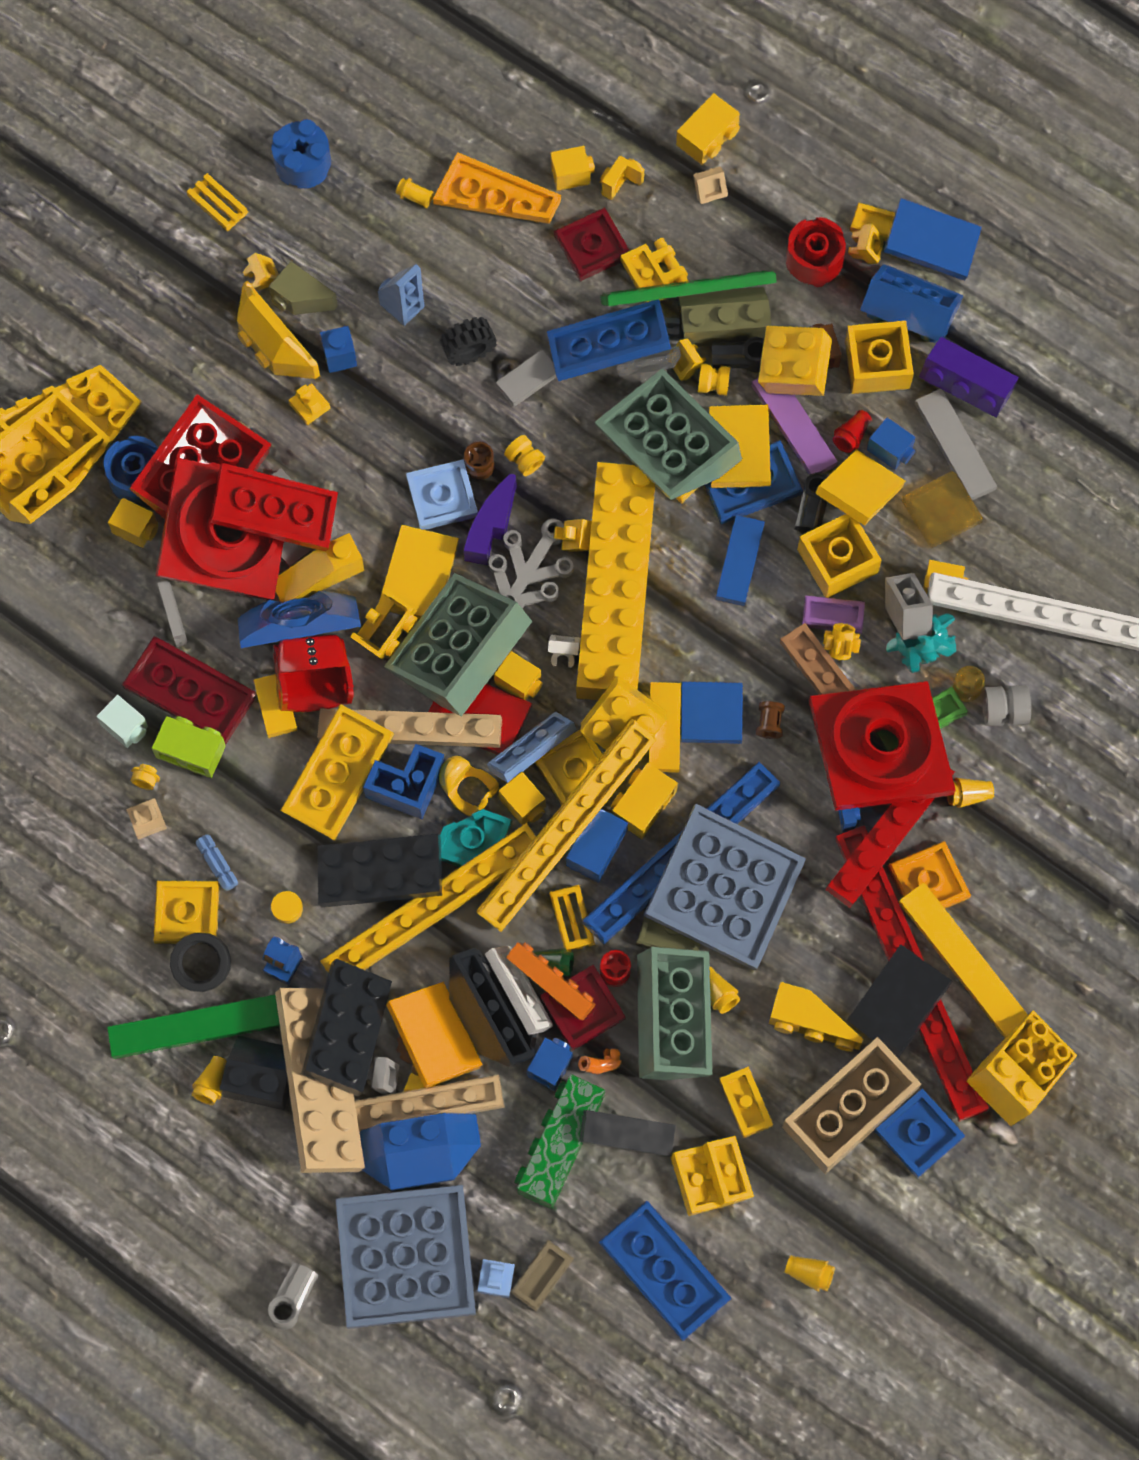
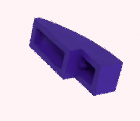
[463,474,516,565]

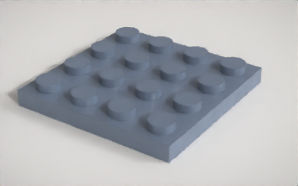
[644,804,806,970]
[336,1185,476,1329]

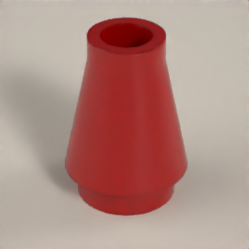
[833,410,872,453]

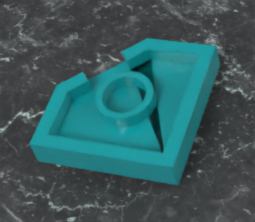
[440,809,512,867]

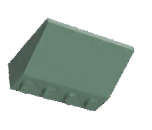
[594,368,742,500]
[384,573,532,717]

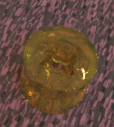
[952,666,985,702]

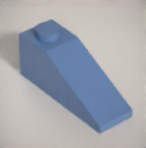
[378,264,425,326]

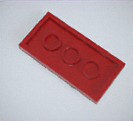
[210,463,338,552]

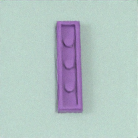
[751,378,838,475]

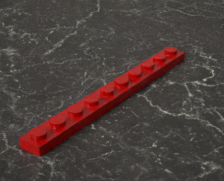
[835,825,989,1122]

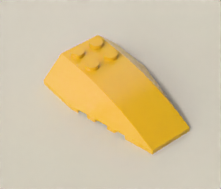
[0,365,141,524]

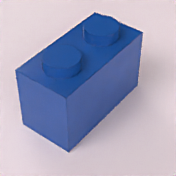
[564,809,628,883]

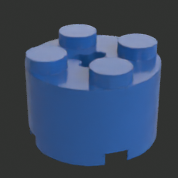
[272,119,332,189]
[103,436,158,505]

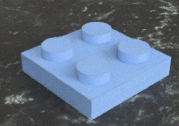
[406,459,478,530]

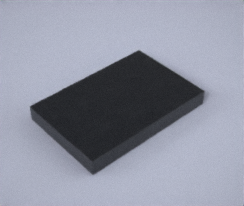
[847,944,953,1058]

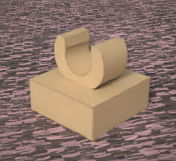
[693,166,728,204]
[126,798,167,840]

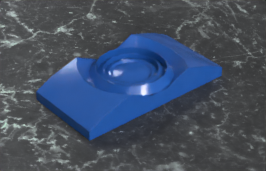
[238,591,361,648]

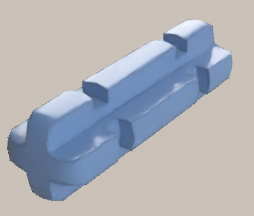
[196,834,238,891]

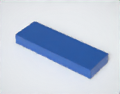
[716,515,765,606]

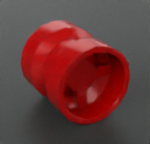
[600,950,631,987]

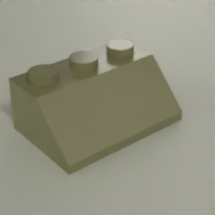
[678,287,772,347]

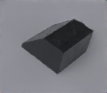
[219,1036,289,1110]

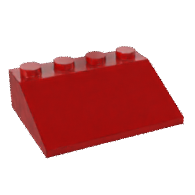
[130,394,272,529]

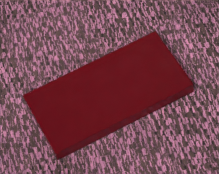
[122,636,257,745]

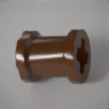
[756,701,785,739]

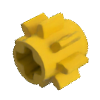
[823,623,861,660]

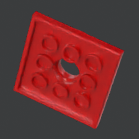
[156,458,284,600]
[809,681,956,811]

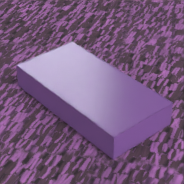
[802,595,865,633]

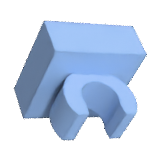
[478,1259,515,1298]

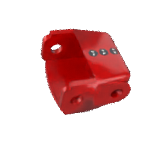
[273,634,354,712]

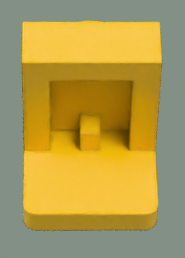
[600,155,644,201]

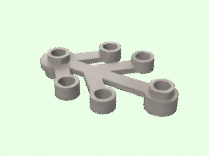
[489,519,573,609]

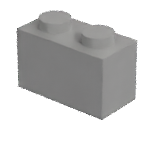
[885,573,933,640]

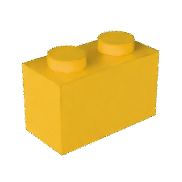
[676,93,740,165]
[611,763,678,839]

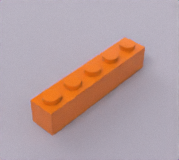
[506,942,596,1020]

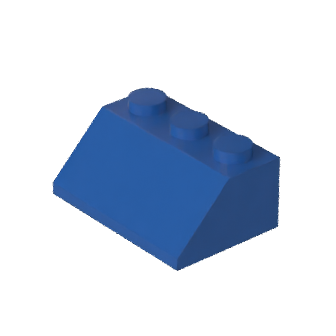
[860,264,964,343]

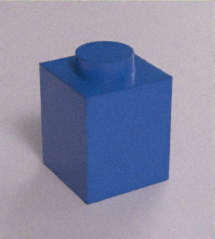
[320,326,357,373]
[867,417,916,470]
[527,1038,573,1091]

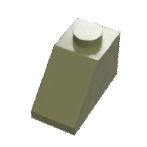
[269,261,338,315]

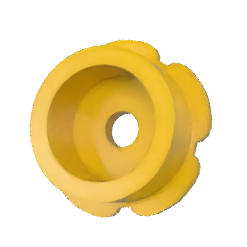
[130,764,160,790]

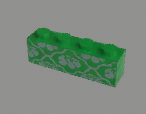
[514,1074,605,1210]

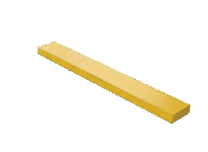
[476,719,657,932]
[320,823,536,973]

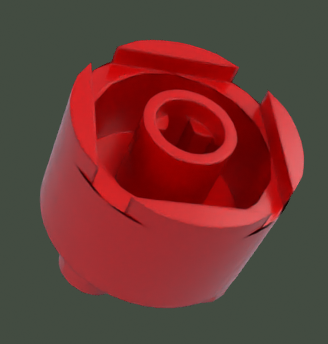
[786,217,846,287]

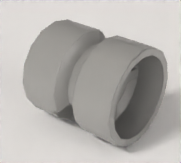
[982,685,1031,726]

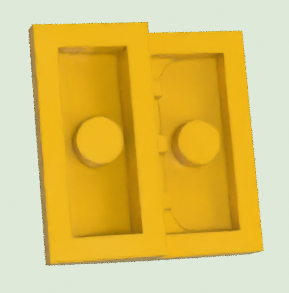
[670,1136,754,1216]

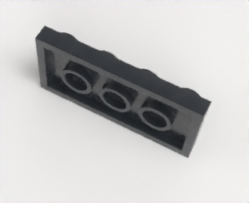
[318,833,442,908]
[301,959,392,1096]

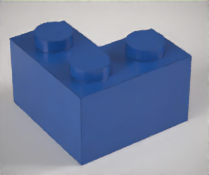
[363,744,445,820]

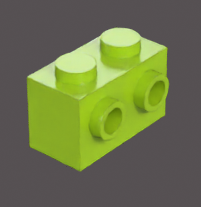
[152,716,226,779]

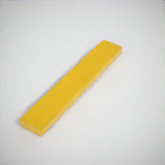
[899,882,1028,1038]

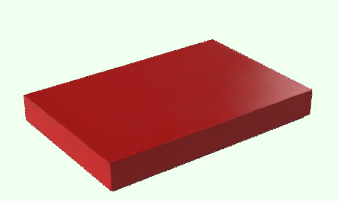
[428,684,532,755]

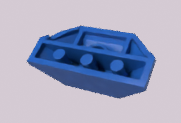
[359,1113,481,1190]

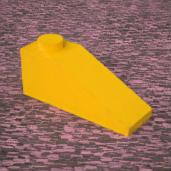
[276,533,365,603]

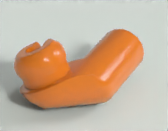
[578,1049,621,1075]

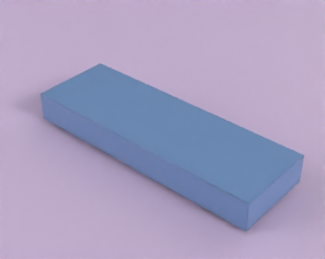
[487,712,577,783]

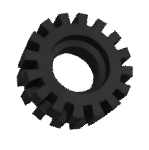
[440,317,497,366]

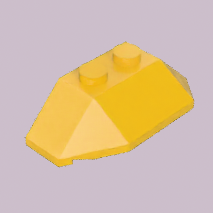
[237,280,320,379]

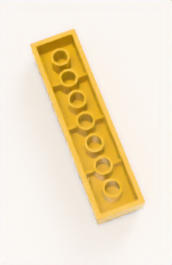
[576,462,655,700]

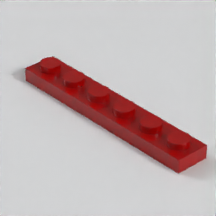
[825,768,955,908]

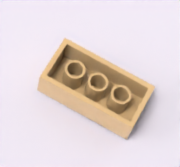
[782,1037,921,1174]

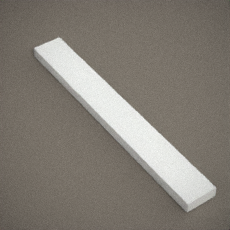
[927,572,1139,651]

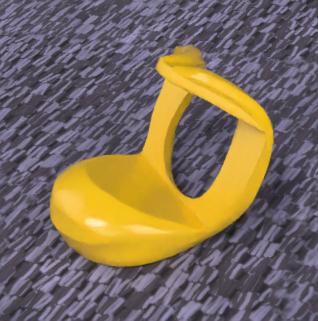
[439,755,499,817]

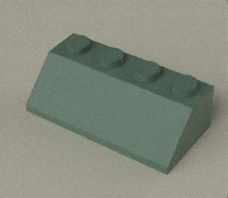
[637,947,712,1080]

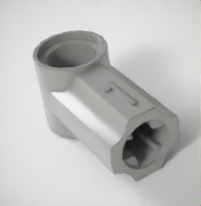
[268,1262,318,1330]

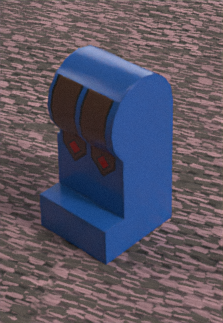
[263,936,303,985]

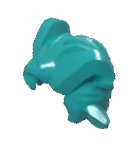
[886,613,956,673]

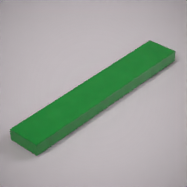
[600,270,777,306]
[107,994,280,1059]

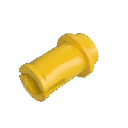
[396,178,434,208]

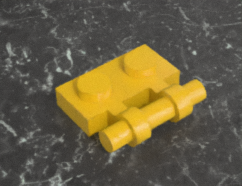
[620,238,689,303]

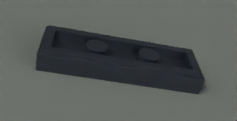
[579,1110,676,1157]

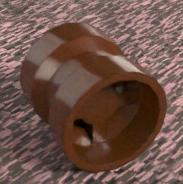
[464,442,494,480]

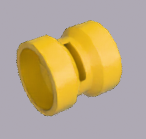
[698,364,731,396]
[504,435,545,477]

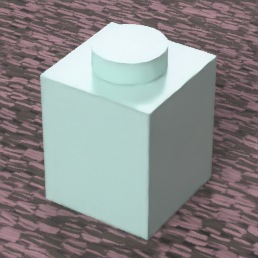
[97,694,148,748]

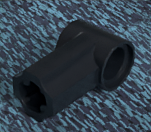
[712,337,764,373]
[794,472,828,534]

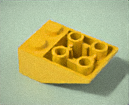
[966,1010,1077,1126]

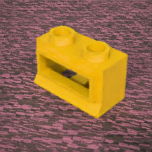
[350,588,418,659]

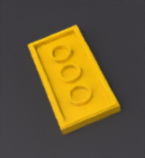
[280,704,394,841]

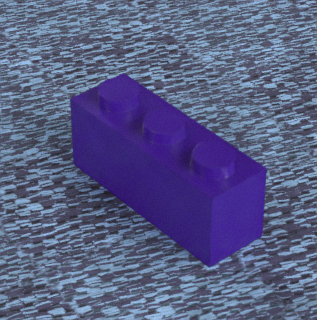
[919,337,1019,418]

